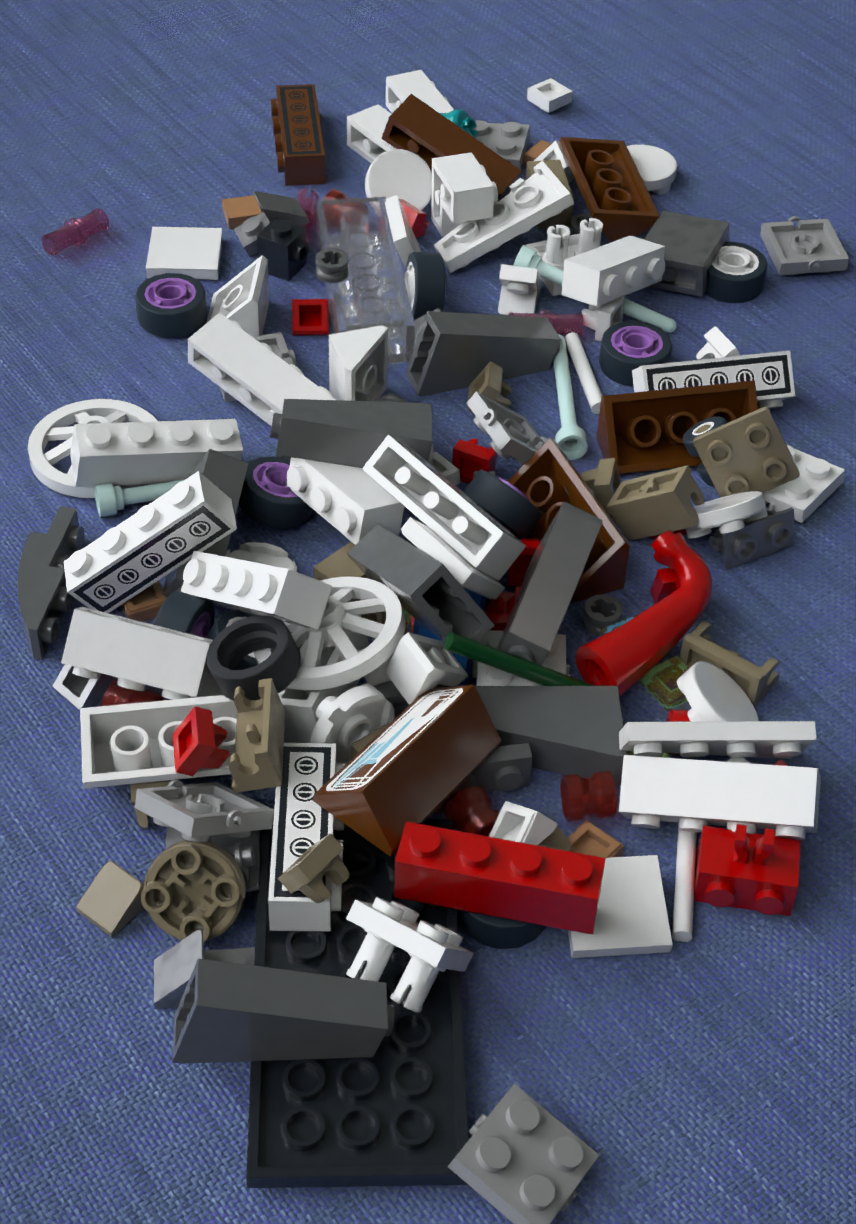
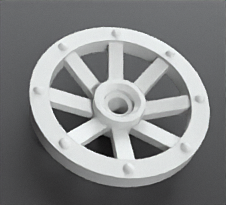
[28,399,157,498]
[253,577,406,690]

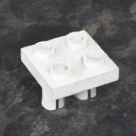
[526,218,603,296]
[346,897,474,1013]

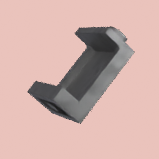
[644,211,730,297]

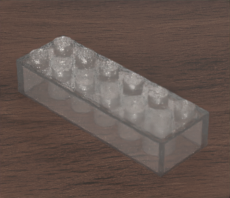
[316,197,415,364]

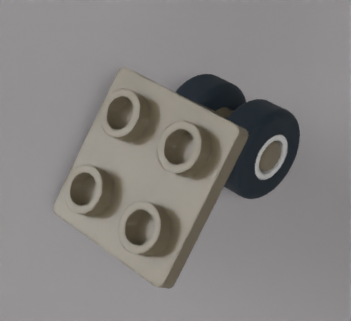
[683,407,800,498]

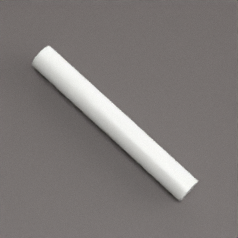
[565,332,602,414]
[672,823,697,942]

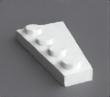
[434,161,574,273]
[619,721,816,759]

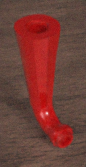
[575,530,712,697]

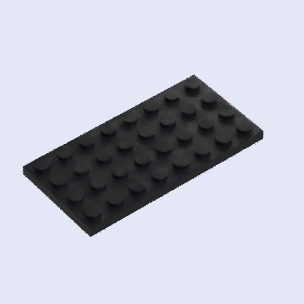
[246,819,468,1188]

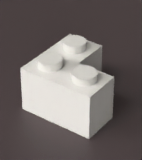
[431,152,498,237]

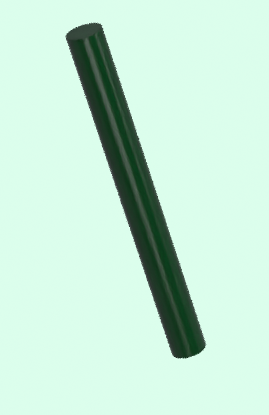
[444,632,595,686]

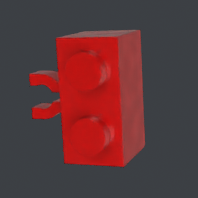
[694,824,800,916]

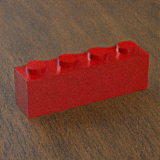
[394,821,606,935]

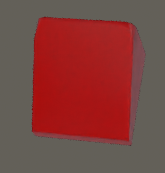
[292,299,329,336]

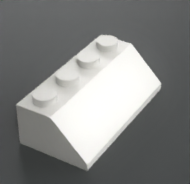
[80,695,238,789]

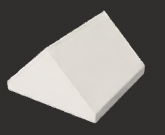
[206,255,269,337]
[329,325,388,401]

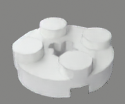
[310,683,394,764]

